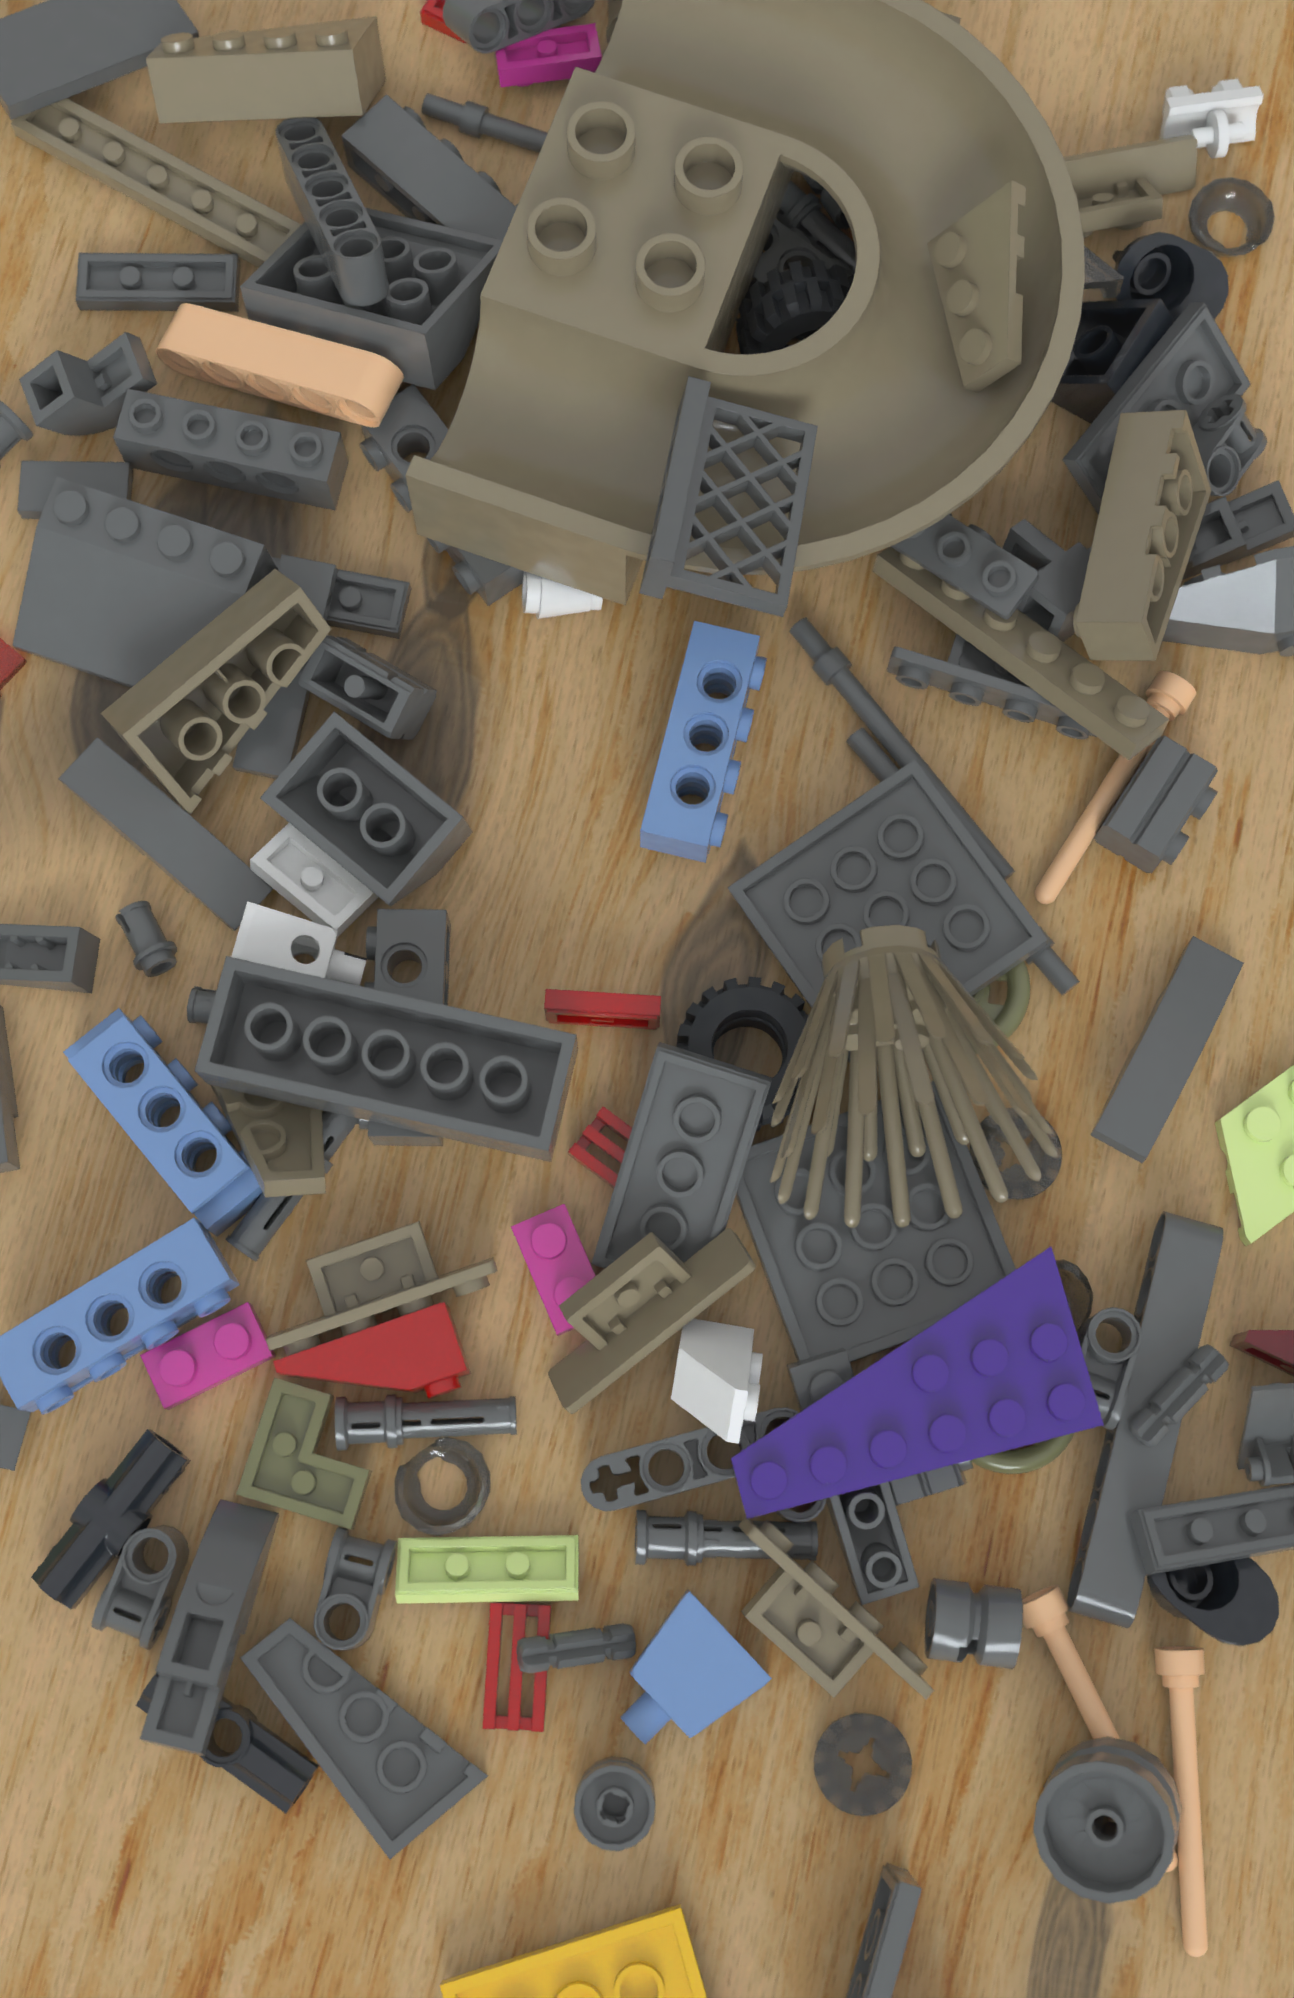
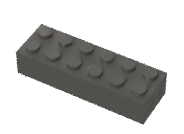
[194,956,578,1162]

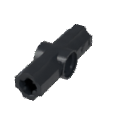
[31,1429,191,1609]
[136,1673,320,1814]

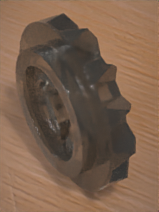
[969,1108,1062,1200]
[813,1712,912,1816]

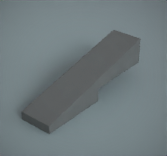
[0,924,100,993]

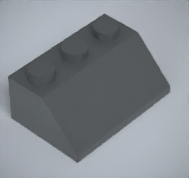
[260,712,473,907]

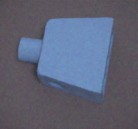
[620,1590,772,1745]

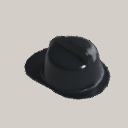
[1112,232,1229,321]
[1147,1557,1279,1646]

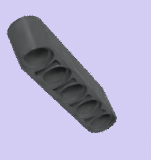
[276,117,390,306]

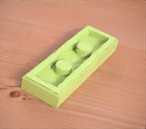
[395,1535,579,1604]

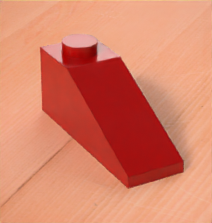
[273,1301,471,1399]

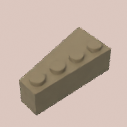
[146,16,386,123]

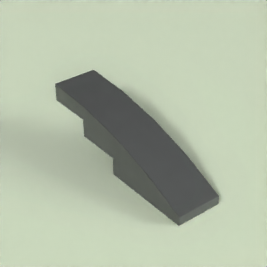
[1087,480,1294,580]
[58,737,273,931]
[1091,936,1244,1164]

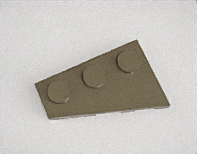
[927,180,1026,393]
[211,1085,326,1197]

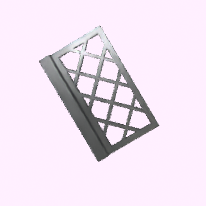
[639,376,818,617]

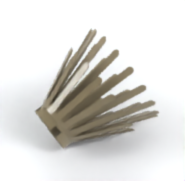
[770,925,1058,1228]

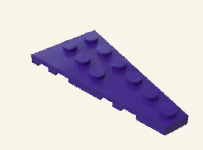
[731,1247,1104,1519]

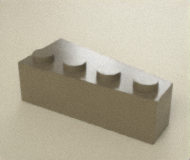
[1073,410,1211,661]
[101,569,331,815]

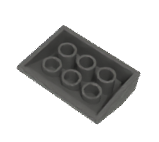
[240,208,503,390]
[12,476,276,688]

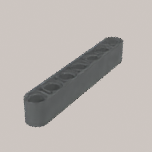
[1067,1211,1223,1629]

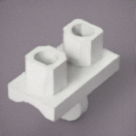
[1159,79,1263,159]

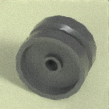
[1033,1737,1182,1904]

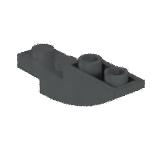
[786,1348,920,1605]
[140,1499,280,1757]

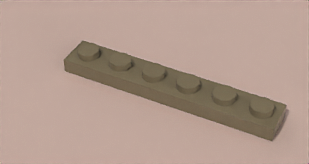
[10,98,301,268]
[873,546,1169,760]

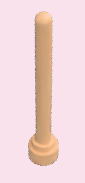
[1034,671,1196,904]
[1022,1584,1178,1872]
[1154,1646,1208,1957]

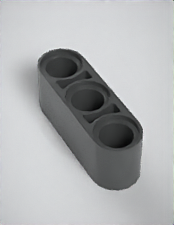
[443,0,596,54]

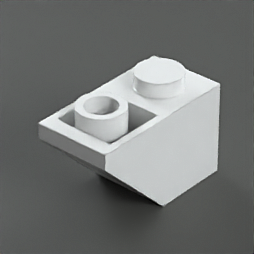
[671,1319,763,1444]

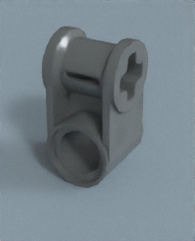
[1192,394,1267,496]
[1078,1307,1142,1431]
[92,1525,189,1650]
[314,1527,398,1650]

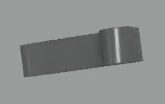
[581,1407,827,1522]

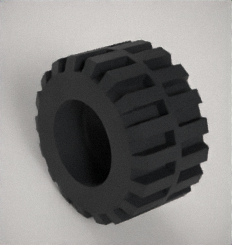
[736,260,854,355]
[676,977,809,1131]

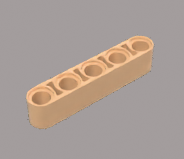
[156,303,404,428]

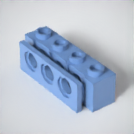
[640,621,767,863]
[64,1008,262,1237]
[0,1218,240,1415]

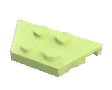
[1215,1065,1294,1246]

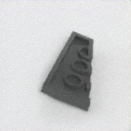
[240,1618,488,1859]

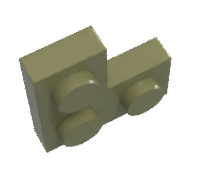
[236,1378,372,1529]

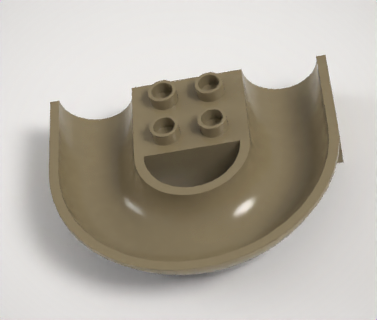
[405,0,1085,606]

